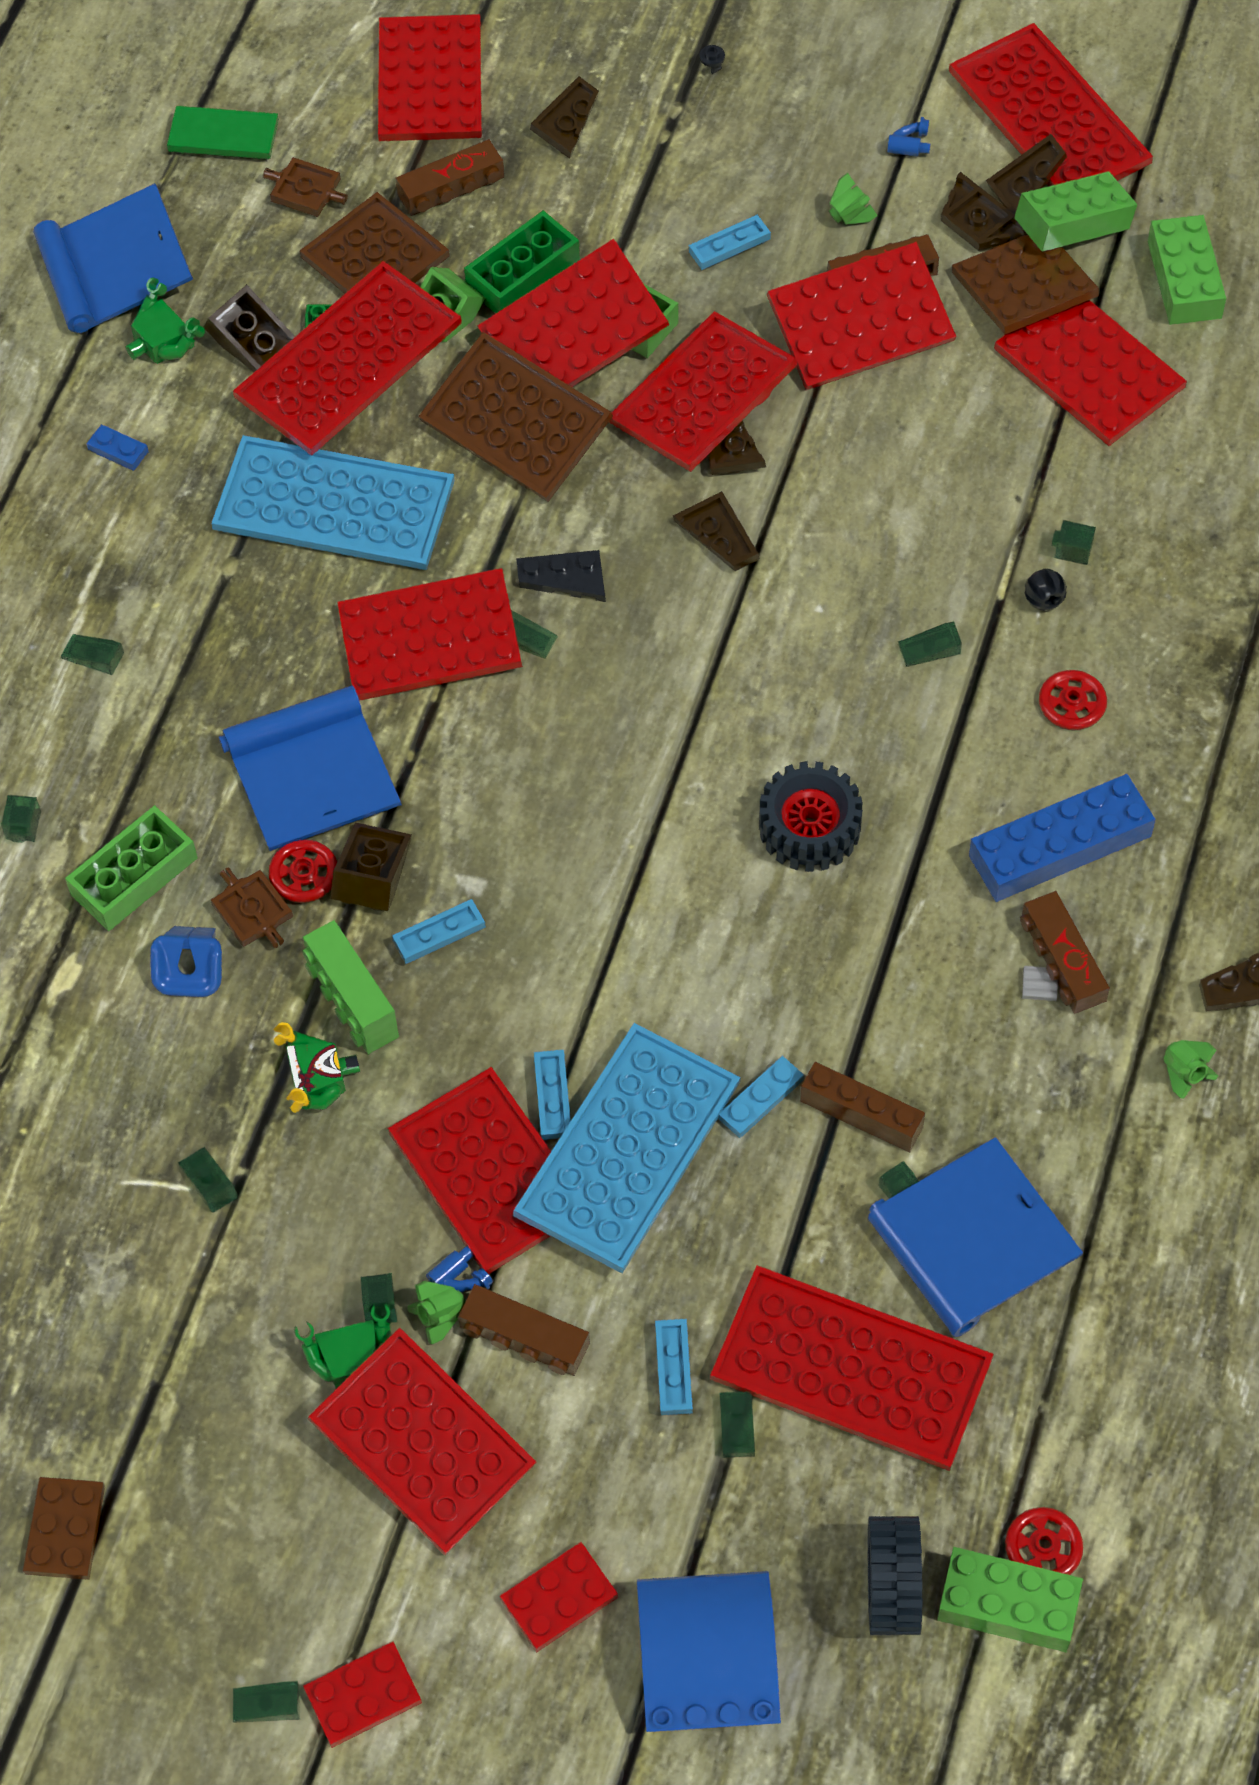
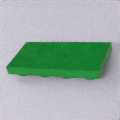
[167,106,279,159]

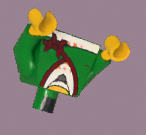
[273,1022,360,1113]

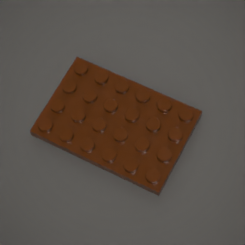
[418,332,613,502]

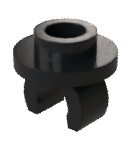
[699,45,725,74]

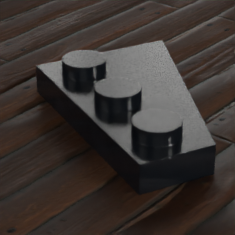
[516,550,606,602]

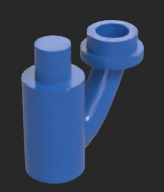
[887,117,931,157]
[426,1246,493,1292]

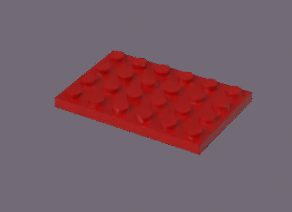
[378,14,482,141]
[477,238,670,387]
[767,242,957,390]
[994,300,1187,446]
[609,311,797,472]
[337,568,523,701]
[388,1067,551,1274]
[308,1328,536,1556]

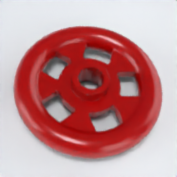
[1039,670,1107,730]
[268,840,338,903]
[1005,1507,1084,1575]

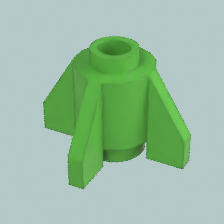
[829,173,878,225]
[1164,1040,1218,1099]
[407,1280,465,1344]

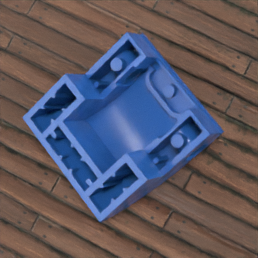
[637,1571,781,1732]

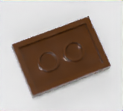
[23,1477,105,1580]

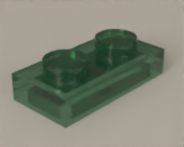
[719,1391,755,1458]

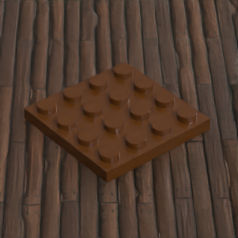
[300,192,450,294]
[952,235,1099,335]

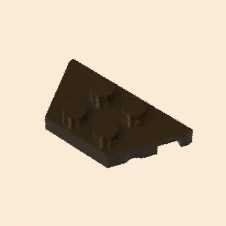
[941,172,1028,251]

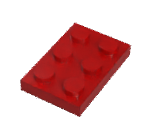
[500,1542,618,1653]
[303,1641,422,1748]

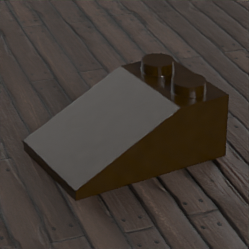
[203,284,295,372]
[331,822,412,911]

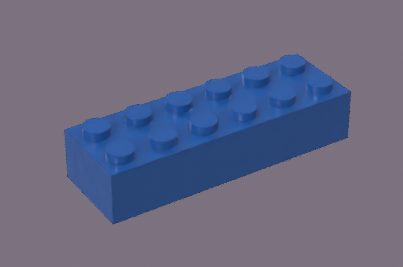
[969,774,1156,902]

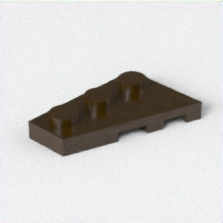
[530,76,599,159]
[986,134,1067,214]
[709,420,766,475]
[673,491,760,571]
[1199,953,1259,1012]

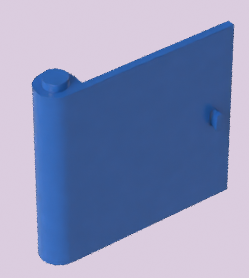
[33,183,193,333]
[219,685,401,851]
[868,1137,1083,1337]

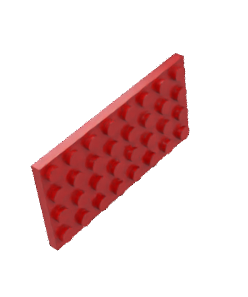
[949,23,1153,186]
[233,261,462,456]
[710,1265,994,1471]

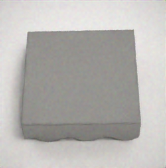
[1022,966,1057,1001]

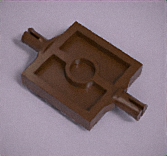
[263,157,348,217]
[211,867,293,948]

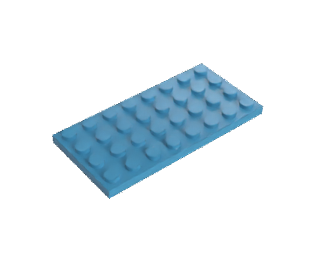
[211,435,455,570]
[513,1023,741,1274]

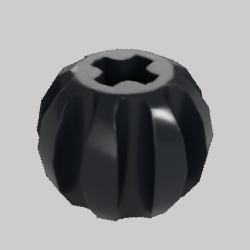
[1024,568,1067,611]

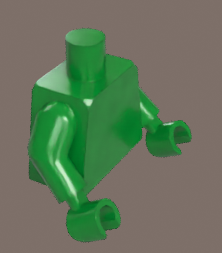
[125,277,205,363]
[294,1303,391,1389]

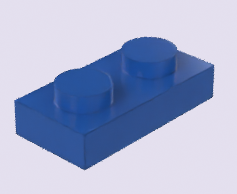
[87,424,149,471]

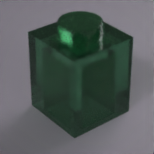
[1051,520,1096,565]
[1,795,41,843]
[361,1273,397,1325]

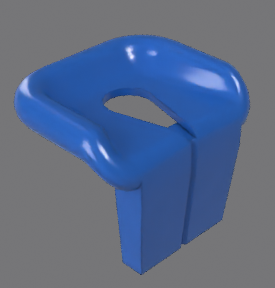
[150,926,222,997]

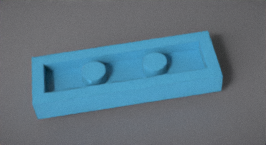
[689,214,771,270]
[392,899,486,964]
[534,1050,571,1140]
[718,1056,804,1138]
[655,1319,693,1415]

